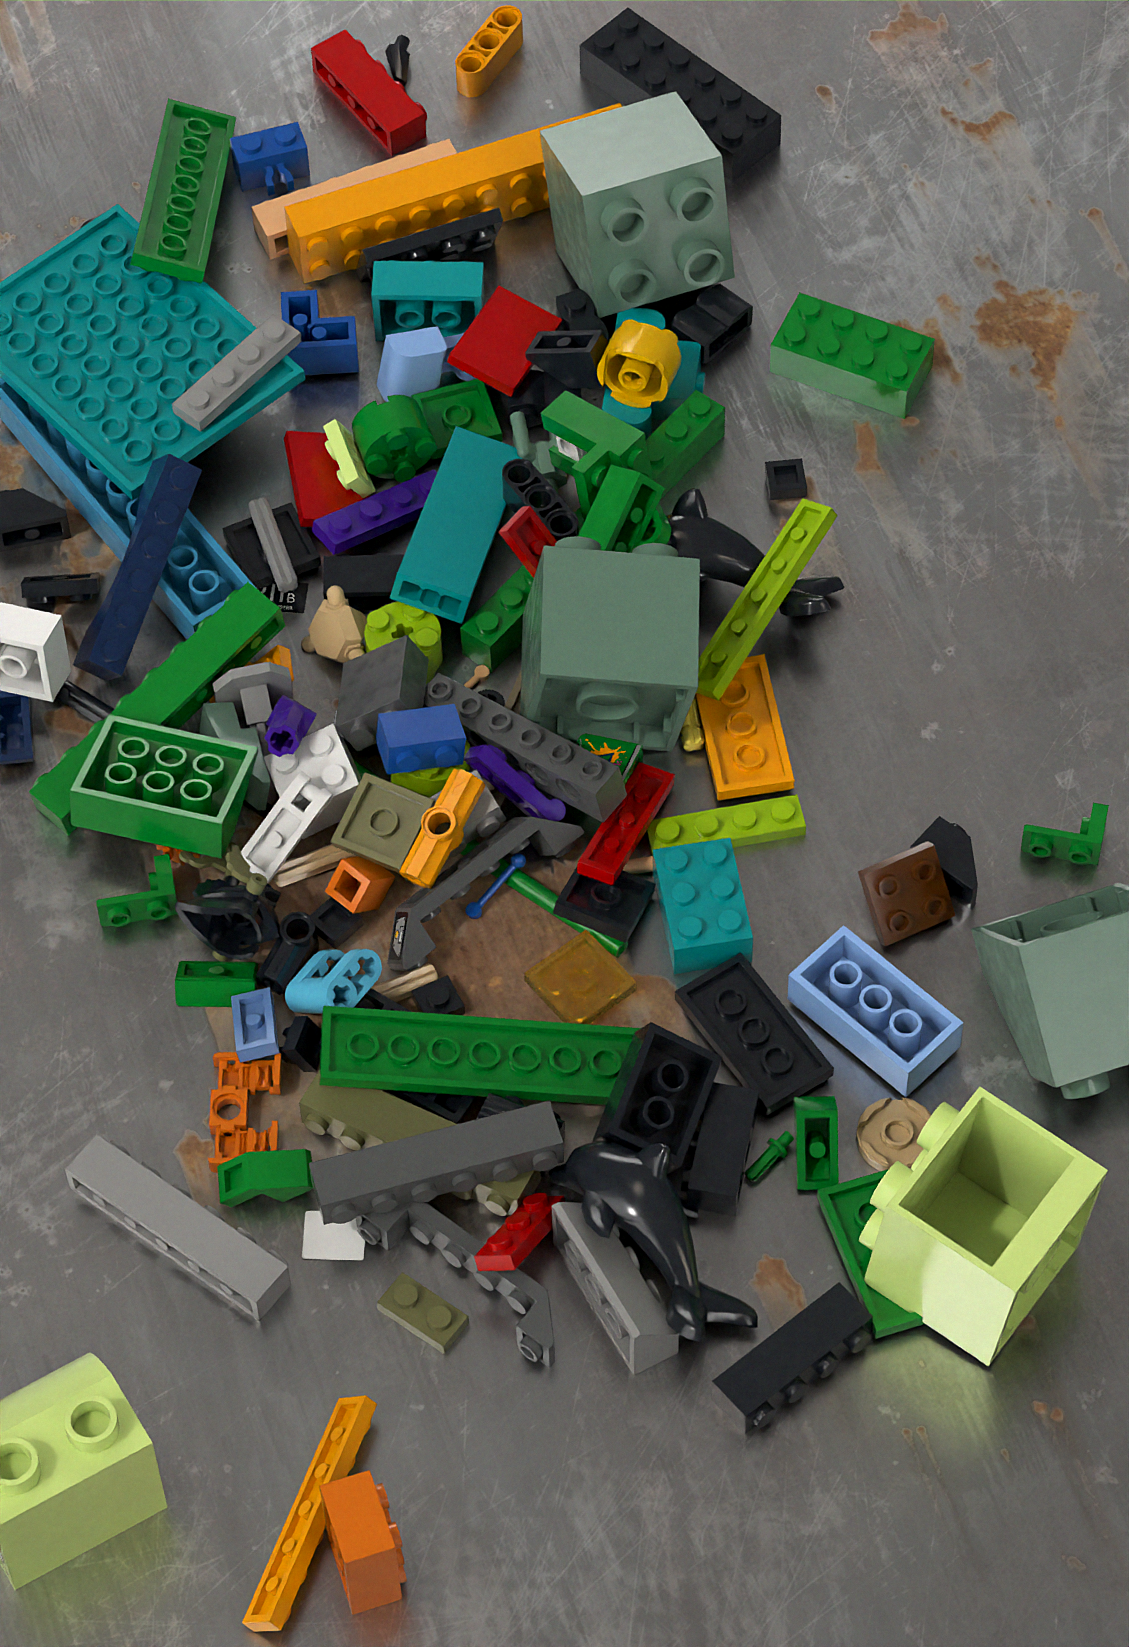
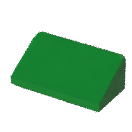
[175,961,259,1007]

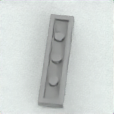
[172,314,301,432]

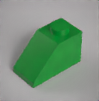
[794,1096,839,1190]

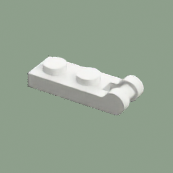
[241,771,333,883]

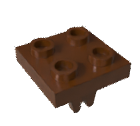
[858,841,955,946]

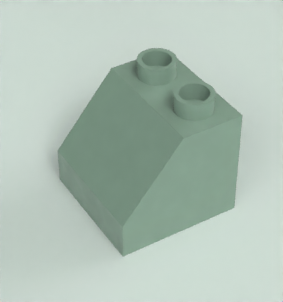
[971,883,1129,1099]

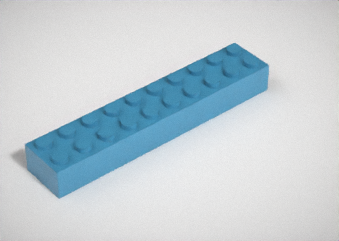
[0,378,257,639]

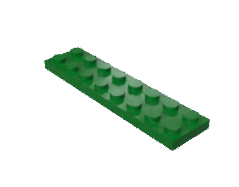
[130,98,236,284]
[319,1006,641,1105]

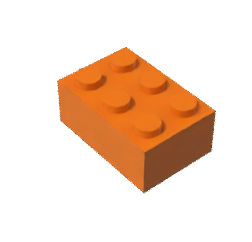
[319,1470,407,1615]

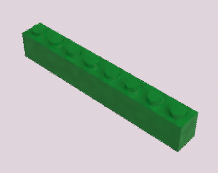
[29,582,286,836]

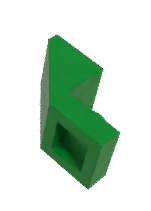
[217,1149,313,1207]

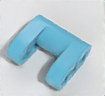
[285,949,382,1014]

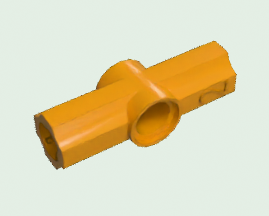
[399,769,486,889]

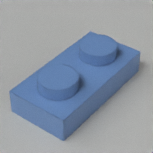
[231,987,279,1063]

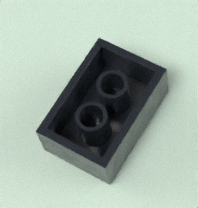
[592,1022,723,1174]

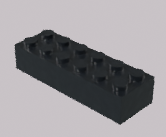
[579,7,782,183]

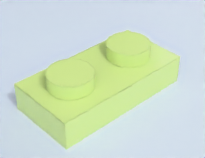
[323,419,376,498]

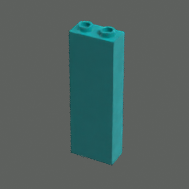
[390,426,522,624]

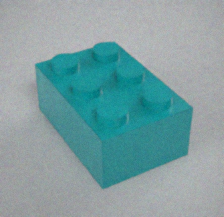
[371,260,485,341]
[653,838,753,974]

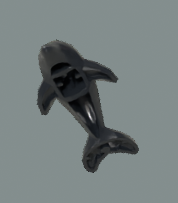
[666,488,845,616]
[549,1141,758,1342]

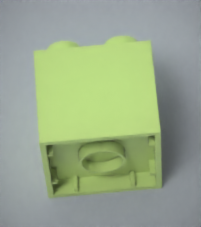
[859,1086,1108,1366]

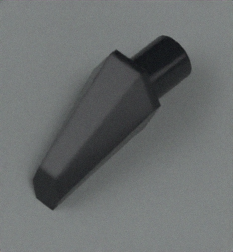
[385,35,410,87]

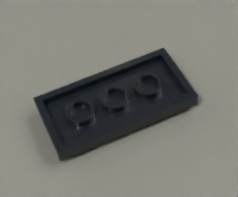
[356,208,503,283]
[675,952,834,1115]

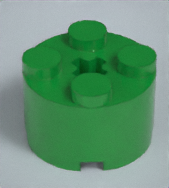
[352,395,437,482]

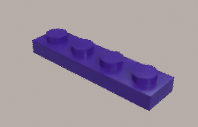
[312,469,437,555]

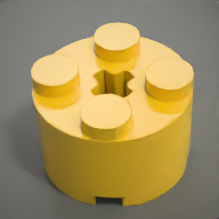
[597,319,681,408]

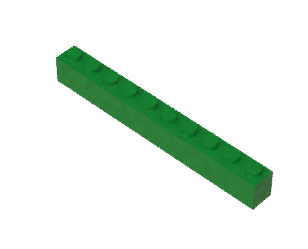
[460,390,725,673]

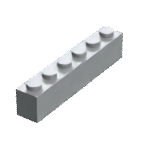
[65,1134,291,1321]

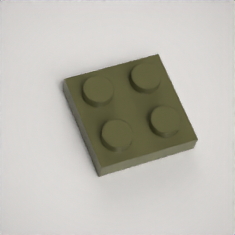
[330,772,436,873]

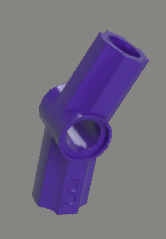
[264,694,317,757]

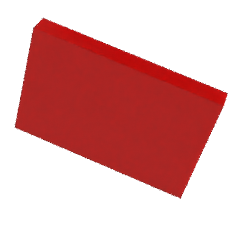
[447,286,563,397]
[284,431,370,527]

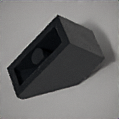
[525,330,610,390]
[0,488,71,552]
[910,816,978,910]

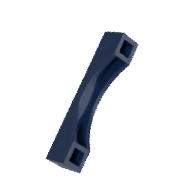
[73,454,202,681]

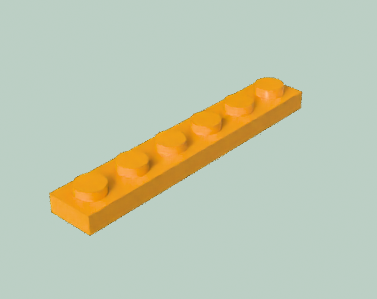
[242,1395,377,1632]

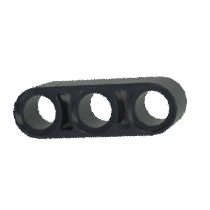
[502,459,579,541]

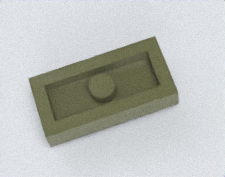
[377,1272,469,1354]

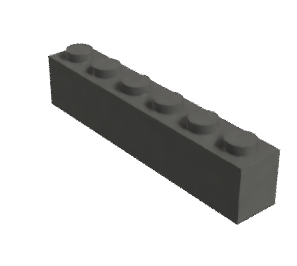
[309,1101,564,1225]

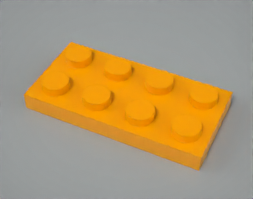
[694,654,795,801]

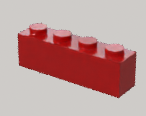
[311,29,427,156]

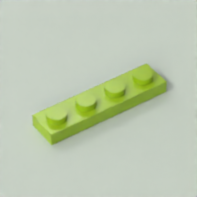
[645,794,806,856]

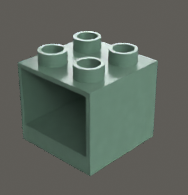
[539,91,735,318]
[520,536,700,752]

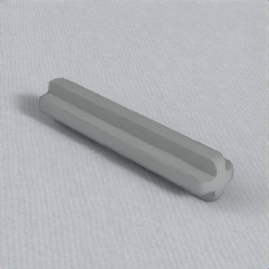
[249,497,298,593]

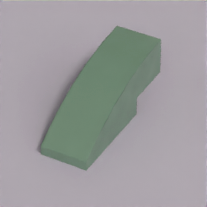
[199,702,270,810]

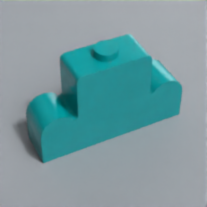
[602,308,706,439]

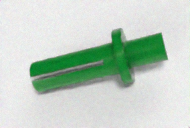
[745,1131,794,1182]

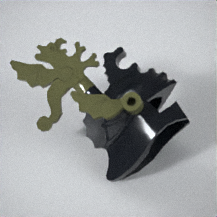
[175,842,281,961]

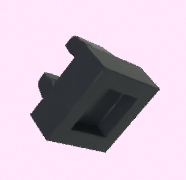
[279,1016,321,1072]

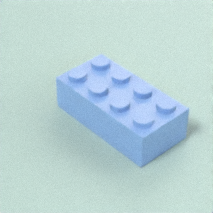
[787,925,963,1097]

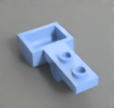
[376,326,477,402]

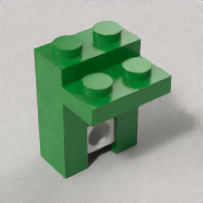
[541,390,654,520]

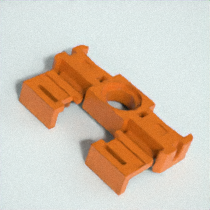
[208,1052,282,1173]

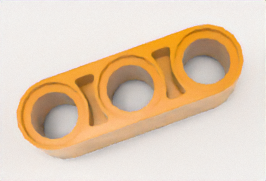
[455,5,523,97]

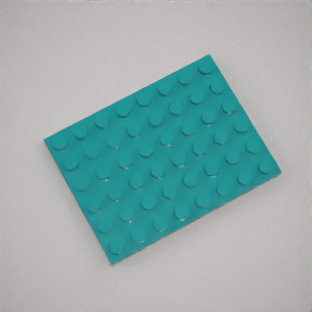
[0,204,305,501]

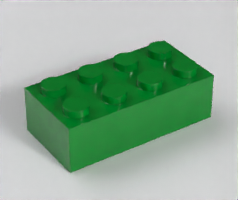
[770,292,935,419]

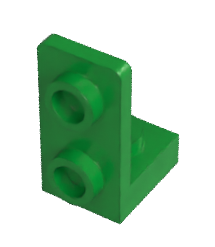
[1021,802,1109,865]
[96,854,178,927]

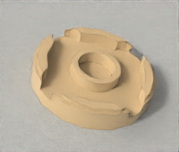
[856,1097,931,1171]

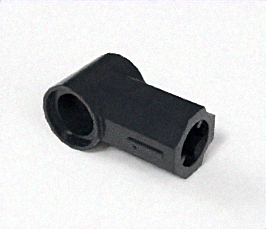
[256,911,319,995]

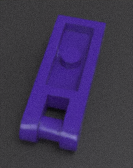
[464,745,566,821]

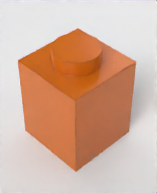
[325,856,396,914]

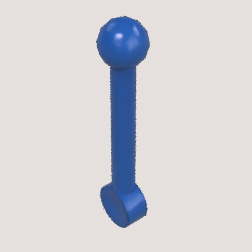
[465,853,526,919]

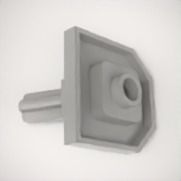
[213,662,293,757]

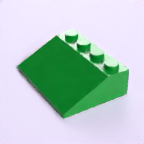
[70,715,258,859]

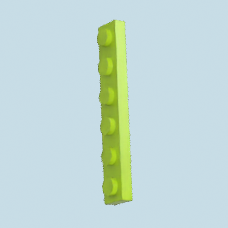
[696,498,837,701]

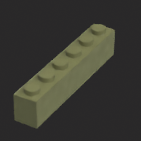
[299,1070,541,1216]

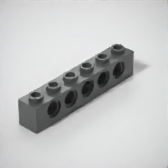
[423,673,627,823]

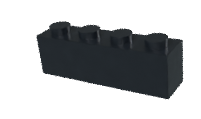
[711,1282,873,1434]

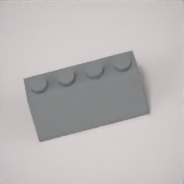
[552,1202,680,1375]

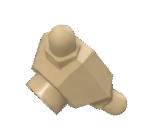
[301,585,367,664]

